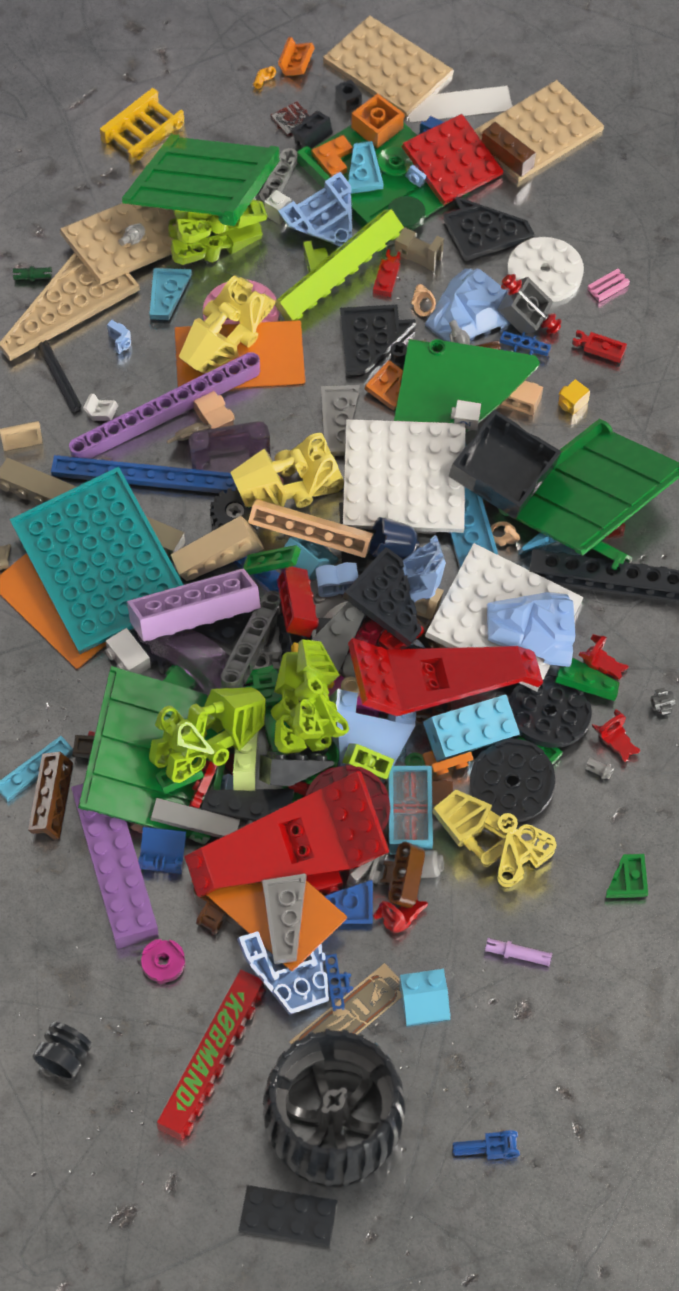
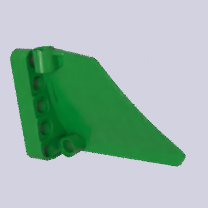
[394,339,540,432]

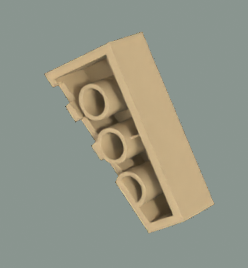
[171,516,264,581]

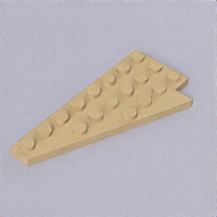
[0,253,140,361]

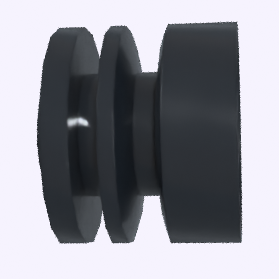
[32,1022,92,1080]

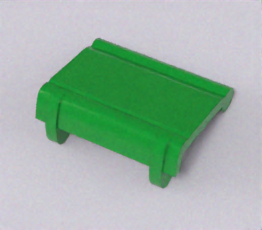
[592,541,633,570]

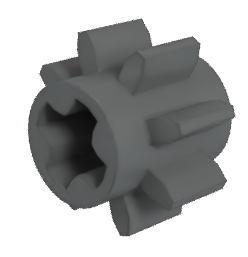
[650,687,676,715]

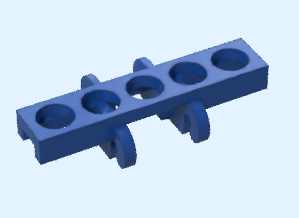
[500,331,551,357]
[325,954,353,1011]

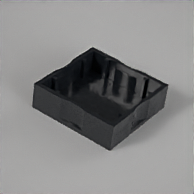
[449,409,562,519]

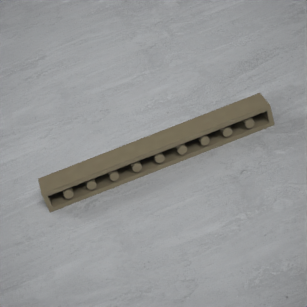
[0,458,185,561]

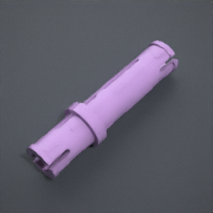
[485,938,552,967]

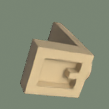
[414,588,444,619]

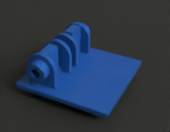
[138,827,186,874]

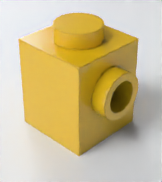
[558,379,590,415]

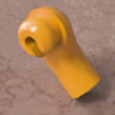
[253,66,276,89]

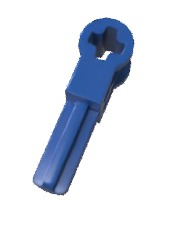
[452,1130,520,1160]

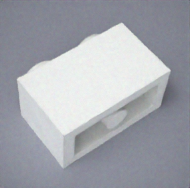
[105,628,151,674]

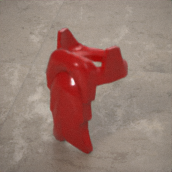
[579,634,629,680]
[592,709,641,762]
[373,898,428,933]

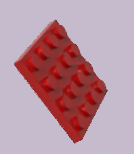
[401,114,504,205]

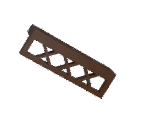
[28,751,73,840]

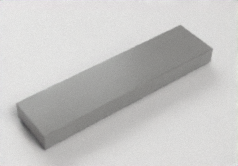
[151,798,240,838]

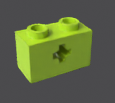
[342,743,395,779]

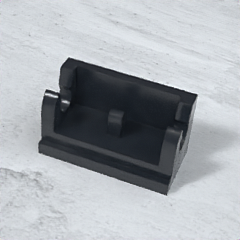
[291,110,333,149]

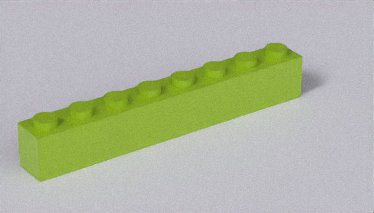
[275,209,404,321]

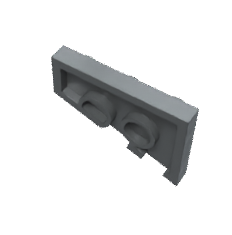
[312,602,364,672]

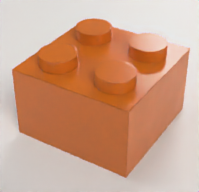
[351,93,404,148]

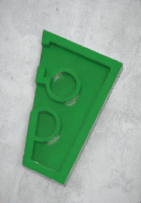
[555,657,619,701]

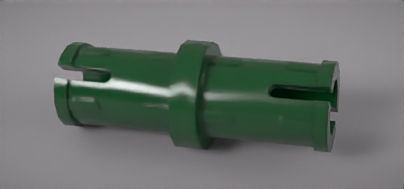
[13,266,53,281]

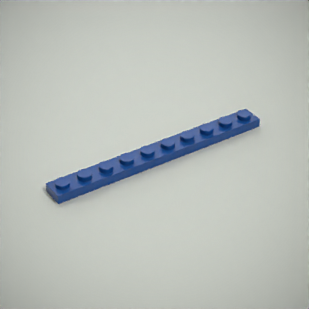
[51,455,237,493]

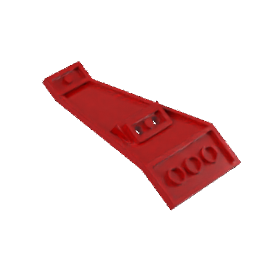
[348,638,543,716]
[184,771,389,897]

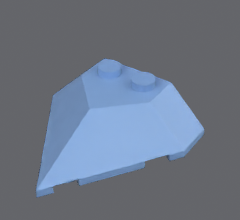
[278,172,352,246]
[403,535,446,602]

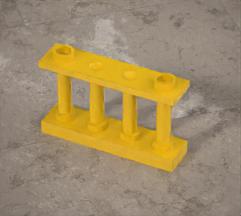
[100,88,184,165]

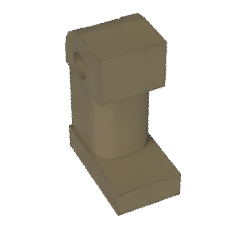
[395,227,444,272]

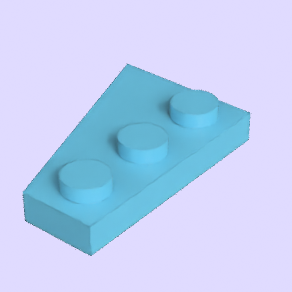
[348,141,384,194]
[149,268,192,320]

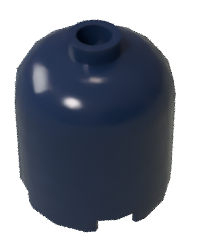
[369,517,419,560]

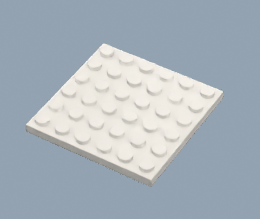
[343,419,465,533]
[425,544,583,692]

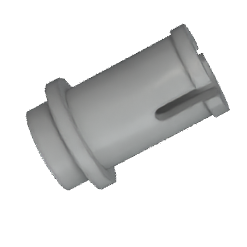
[585,757,614,779]

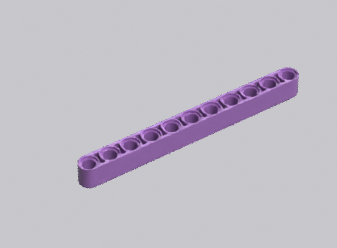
[69,352,260,459]

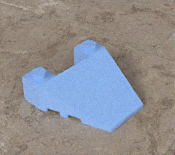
[329,689,416,784]

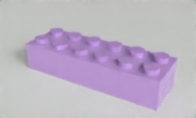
[127,568,261,641]

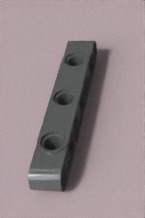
[221,591,282,689]

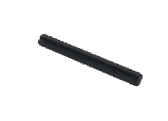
[37,340,82,412]

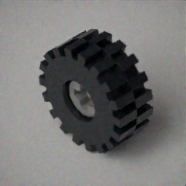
[210,488,259,531]

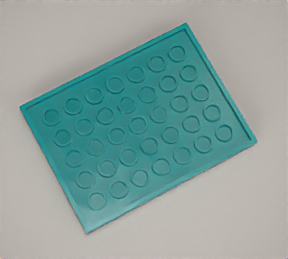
[9,467,183,654]

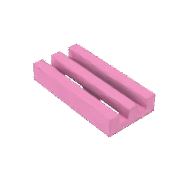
[587,269,630,302]

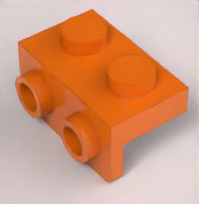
[278,37,315,76]
[422,750,473,776]

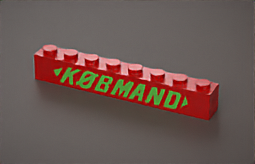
[157,969,266,1141]

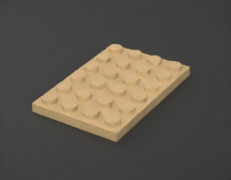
[323,16,453,117]
[474,80,604,182]
[60,203,176,285]

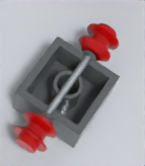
[497,274,561,334]

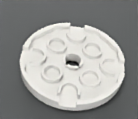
[507,237,584,302]

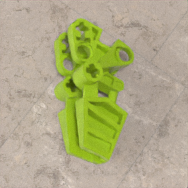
[168,200,267,265]
[271,639,349,753]
[149,687,266,783]

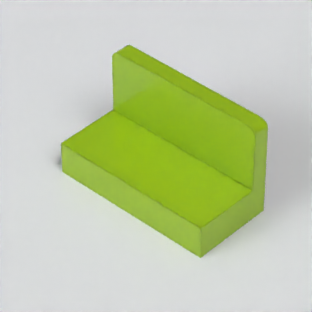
[303,241,328,272]

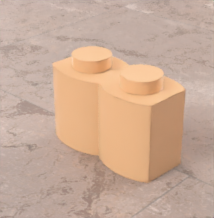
[193,391,235,437]

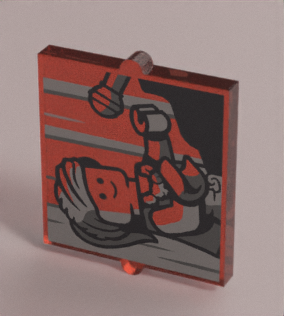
[270,102,309,137]

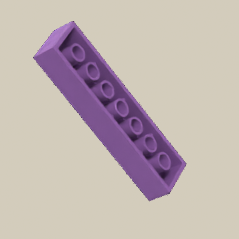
[71,783,159,949]

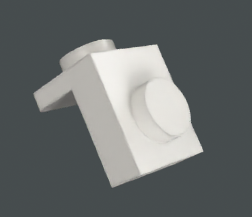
[83,394,118,421]

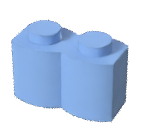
[316,562,358,597]

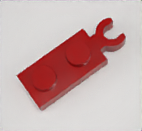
[373,249,400,297]
[572,330,627,363]
[189,760,217,809]

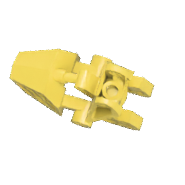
[179,275,276,374]
[230,433,344,508]
[432,790,557,888]

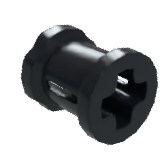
[390,342,407,367]

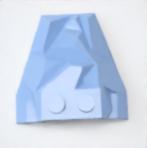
[425,269,510,342]
[487,592,575,667]
[237,931,329,1015]

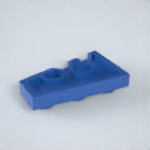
[324,879,373,924]

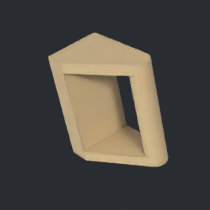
[0,421,43,451]

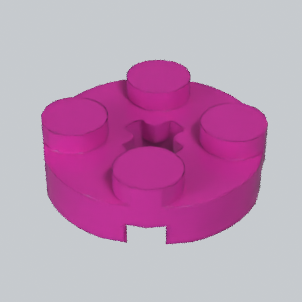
[141,939,185,984]

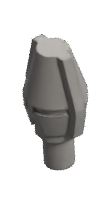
[118,223,145,246]
[449,320,470,345]

